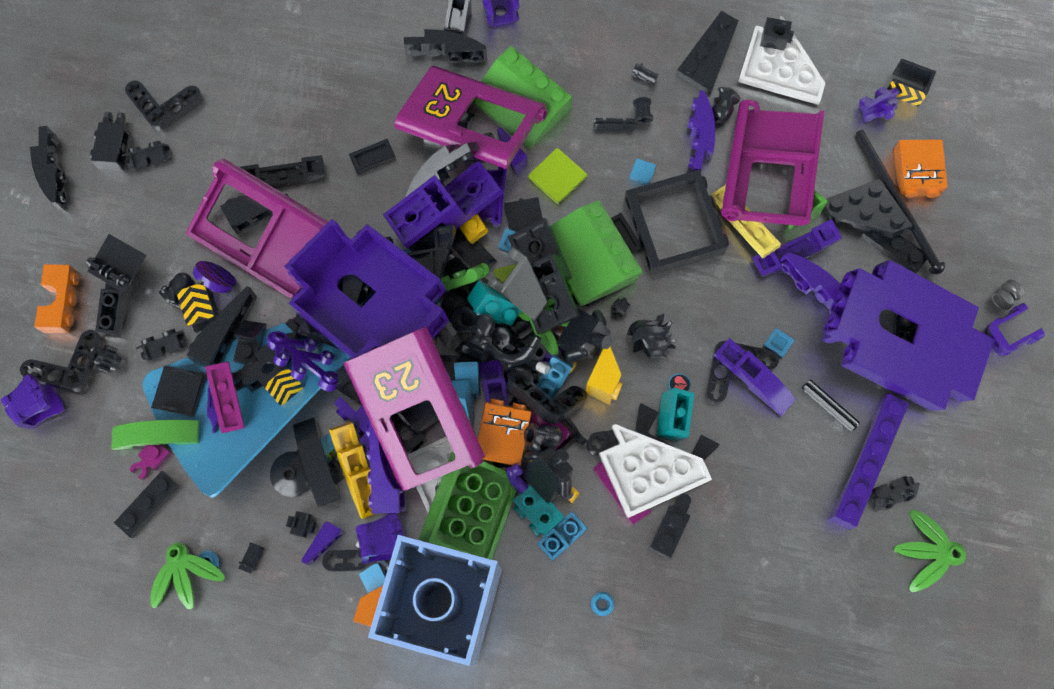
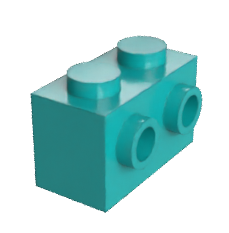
[467,280,521,326]
[656,387,695,442]
[513,485,565,537]

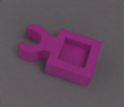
[129,444,172,480]

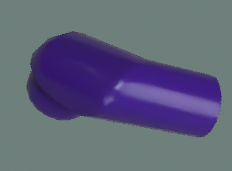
[506,463,528,494]

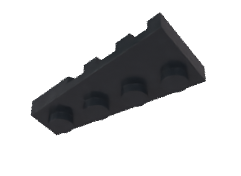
[676,10,739,95]

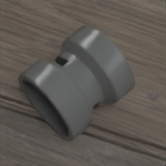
[991,279,1025,310]

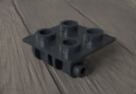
[85,234,147,293]

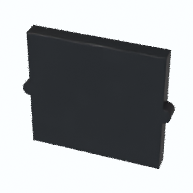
[504,197,543,232]

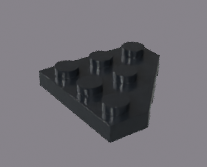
[823,179,913,238]

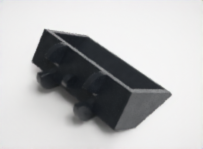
[408,214,497,288]

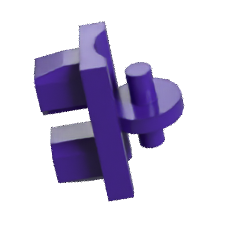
[859,86,899,123]

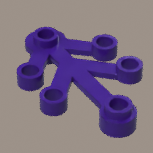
[267,331,339,392]

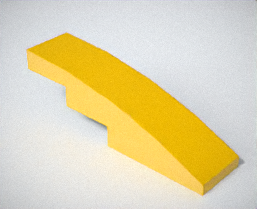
[329,422,374,519]

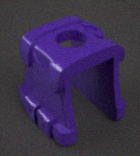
[482,0,520,27]
[983,303,1045,356]
[1,374,66,429]
[355,513,404,564]

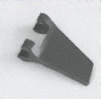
[487,247,548,320]

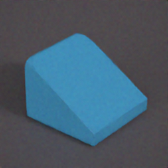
[359,562,386,593]

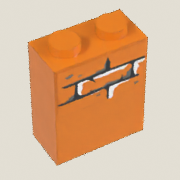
[893,140,948,198]
[477,398,531,465]

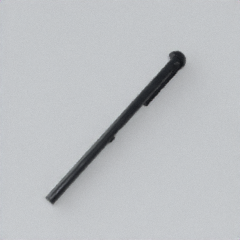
[856,129,945,275]

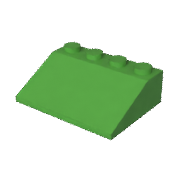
[472,46,572,150]
[551,200,643,307]
[418,452,516,560]

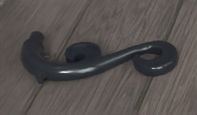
[451,306,542,370]

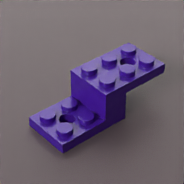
[383,161,503,248]

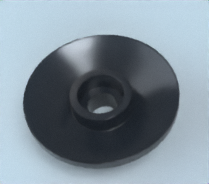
[270,451,310,497]

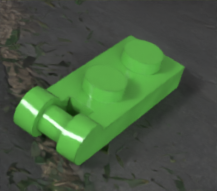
[441,263,490,291]

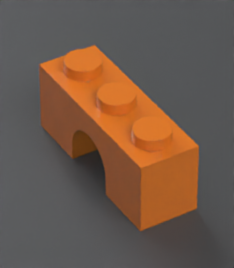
[34,264,80,334]

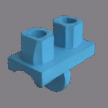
[536,354,573,398]

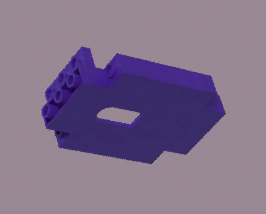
[284,219,449,359]
[821,260,994,411]

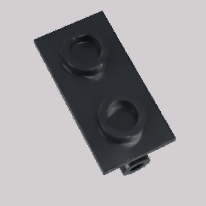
[122,141,171,170]
[136,328,186,361]
[869,476,920,512]

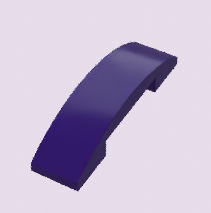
[752,219,842,277]

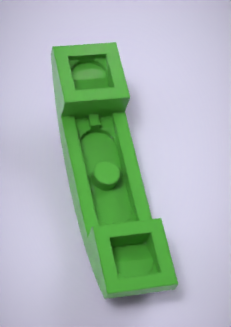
[111,420,200,450]

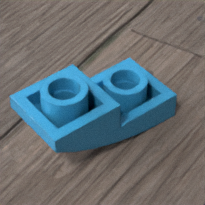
[537,511,588,561]

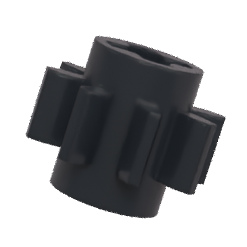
[92,345,121,373]
[286,511,316,538]

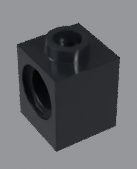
[760,17,794,51]
[394,419,428,454]

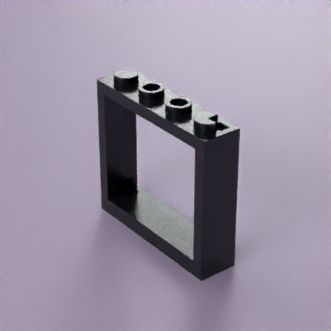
[624,170,729,275]

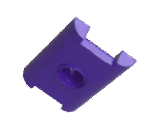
[469,164,507,227]

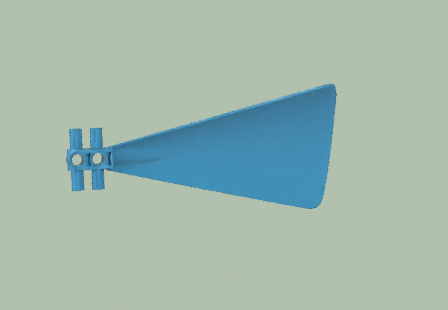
[142,248,443,498]

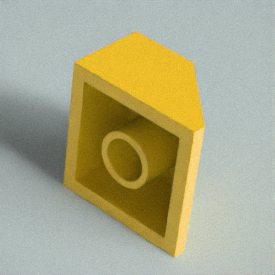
[585,347,623,405]

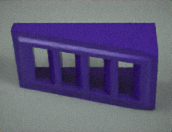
[497,127,528,174]
[301,521,345,566]

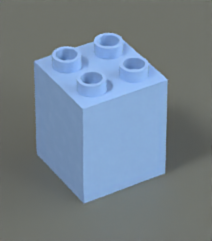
[368,535,502,666]

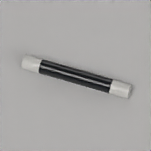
[497,344,550,375]

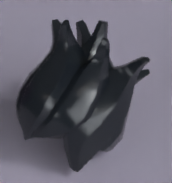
[627,314,677,359]

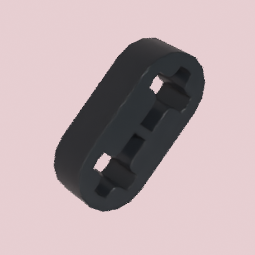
[322,550,367,572]

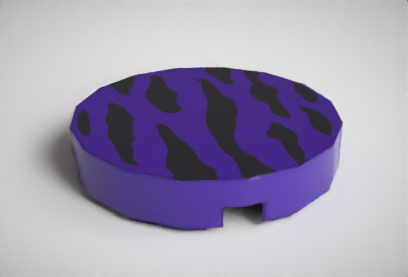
[192,261,236,293]

